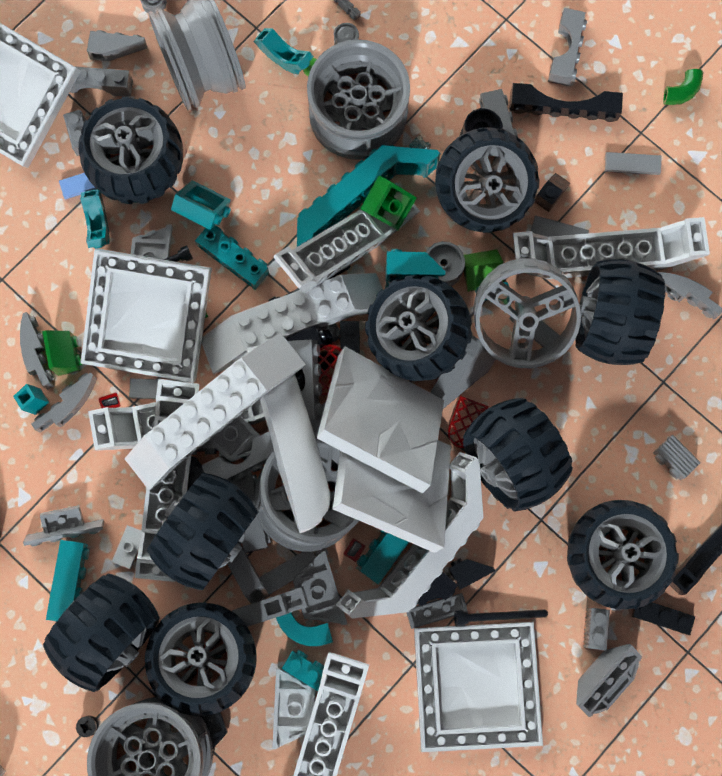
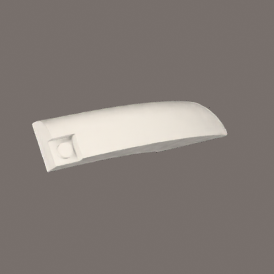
[247,339,330,533]

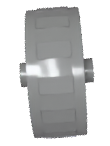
[473,258,581,369]

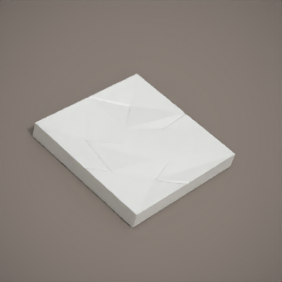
[0,23,81,168]
[81,249,212,383]
[317,347,444,493]
[333,440,451,553]
[414,622,543,752]

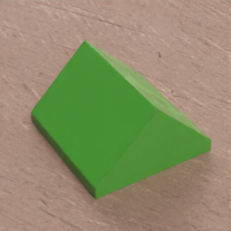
[463,249,504,292]

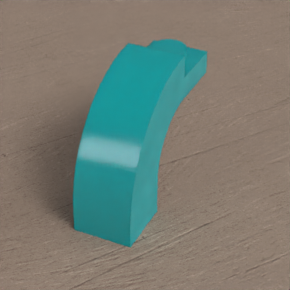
[253,28,314,75]
[80,189,110,249]
[276,612,333,646]

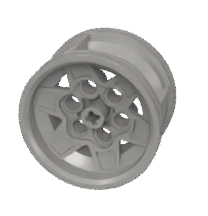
[307,40,410,160]
[253,432,359,552]
[87,697,213,776]

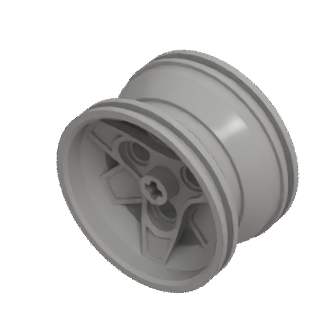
[148,0,246,111]

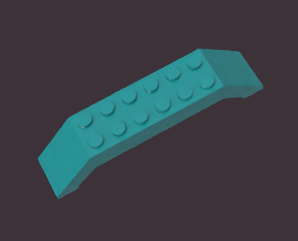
[297,145,441,247]

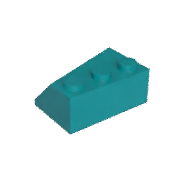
[385,249,446,288]

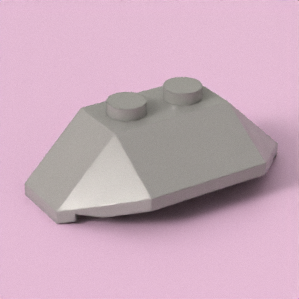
[576,644,642,717]

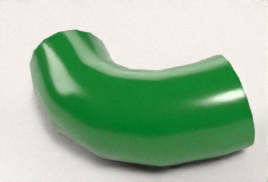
[663,69,704,105]

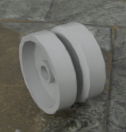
[426,241,465,287]

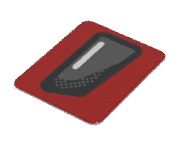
[99,393,121,408]
[343,538,366,562]

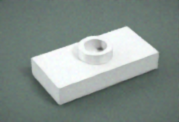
[112,525,141,569]

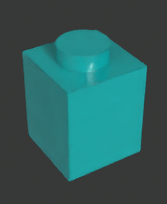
[13,384,49,415]

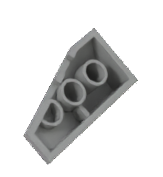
[430,335,496,409]

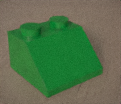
[360,176,417,231]
[42,330,82,376]

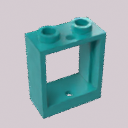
[171,180,231,230]

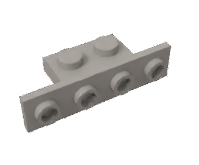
[23,505,105,546]

